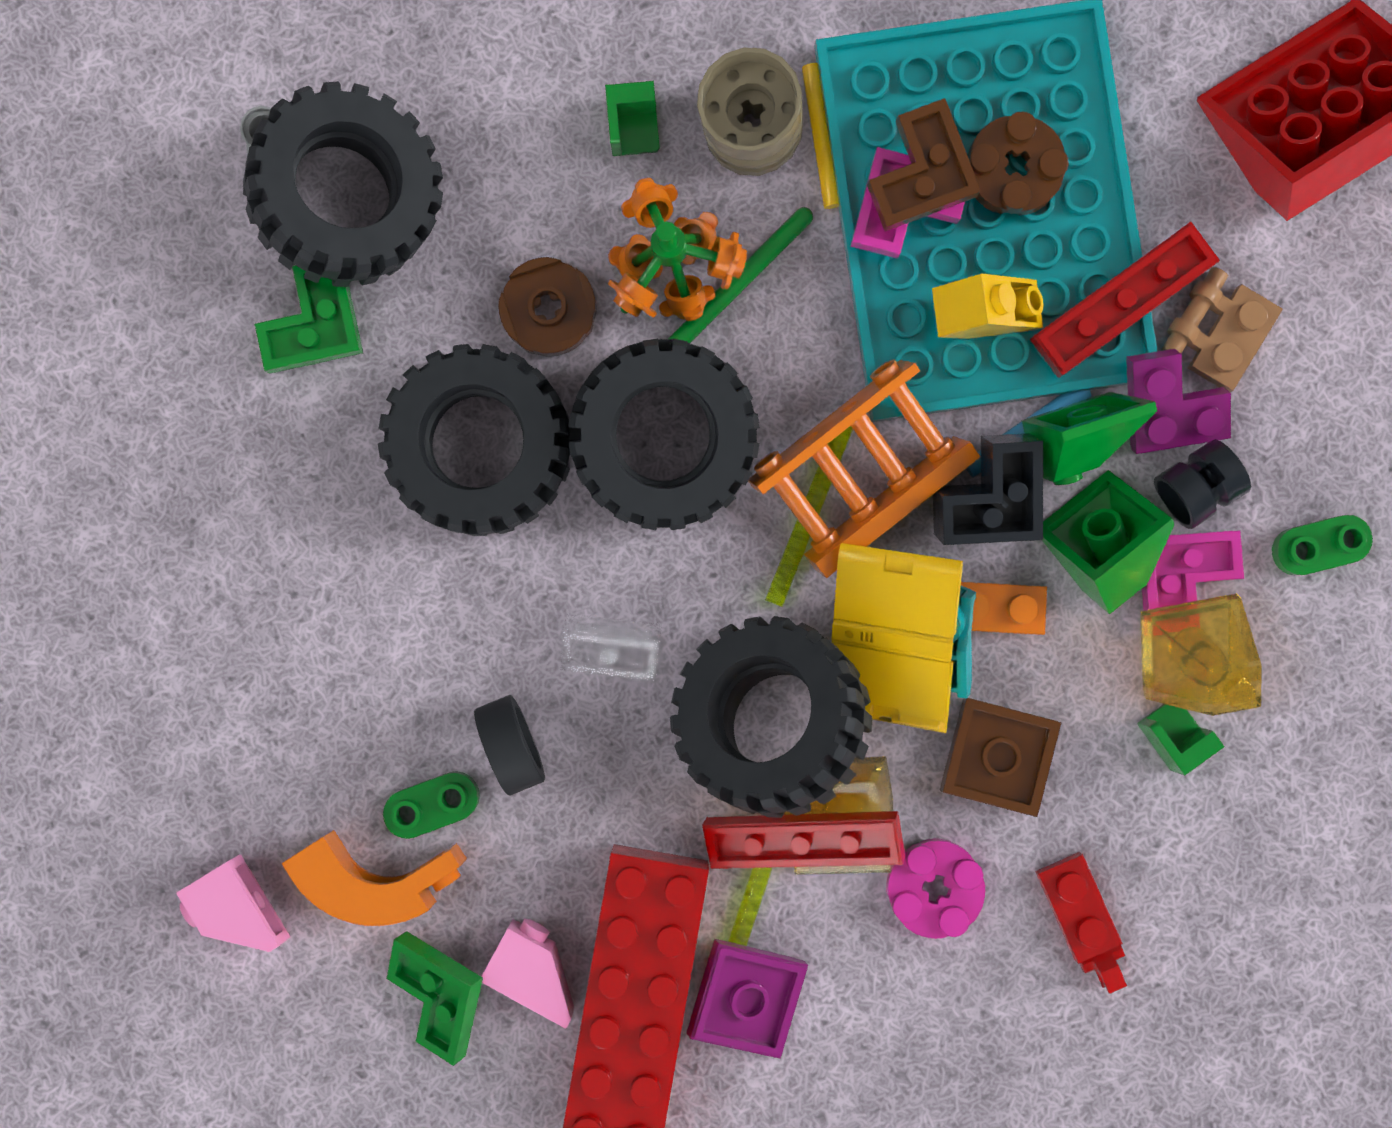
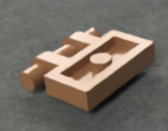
[1161,267,1283,392]

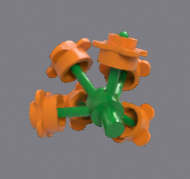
[607,178,747,321]

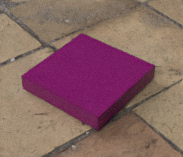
[686,938,808,1059]

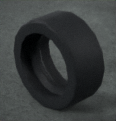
[474,695,545,796]

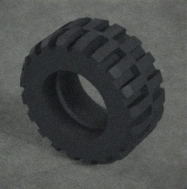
[243,81,443,287]
[569,338,760,531]
[378,344,570,536]
[670,616,872,818]

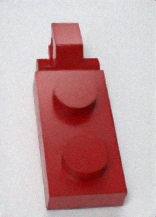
[1035,852,1127,994]

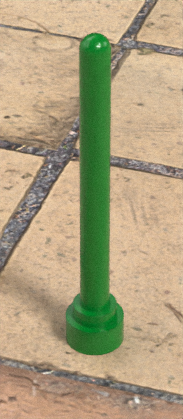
[668,207,813,343]

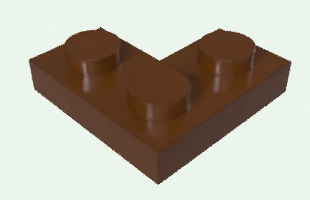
[867,98,981,232]

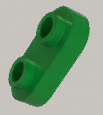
[1272,515,1373,575]
[383,771,480,839]

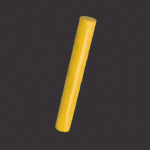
[802,63,839,209]

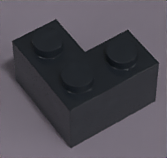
[933,433,1043,545]

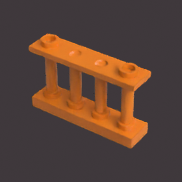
[748,359,981,579]

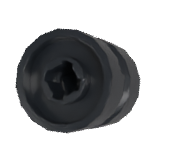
[1154,439,1252,529]

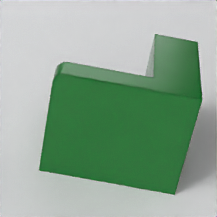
[605,81,660,156]
[1137,698,1225,776]

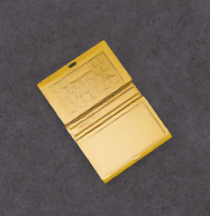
[831,543,963,733]

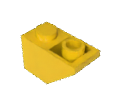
[932,273,1043,339]

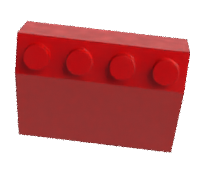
[1197,0,1392,221]

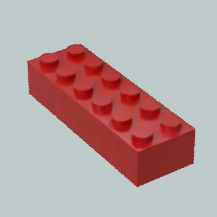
[563,844,709,1128]

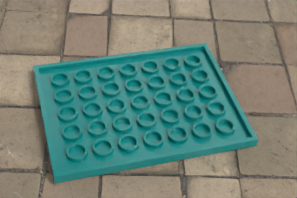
[814,0,1157,422]

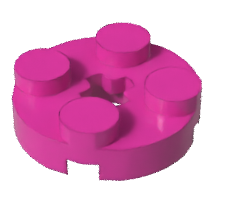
[886,838,985,939]

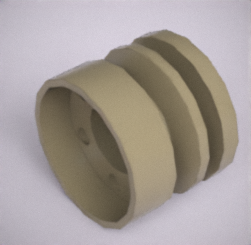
[697,47,803,176]

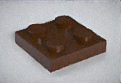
[940,698,1062,817]

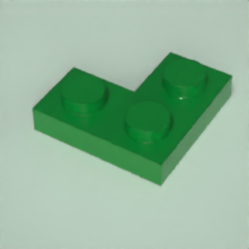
[254,265,364,374]
[386,931,483,1066]

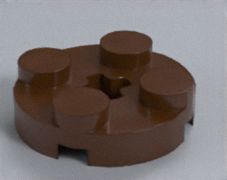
[968,111,1069,216]
[498,257,597,357]

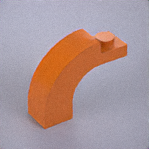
[281,830,467,926]

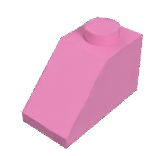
[176,854,290,952]
[481,918,574,1029]

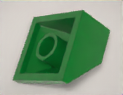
[1021,392,1157,485]
[1042,470,1175,614]

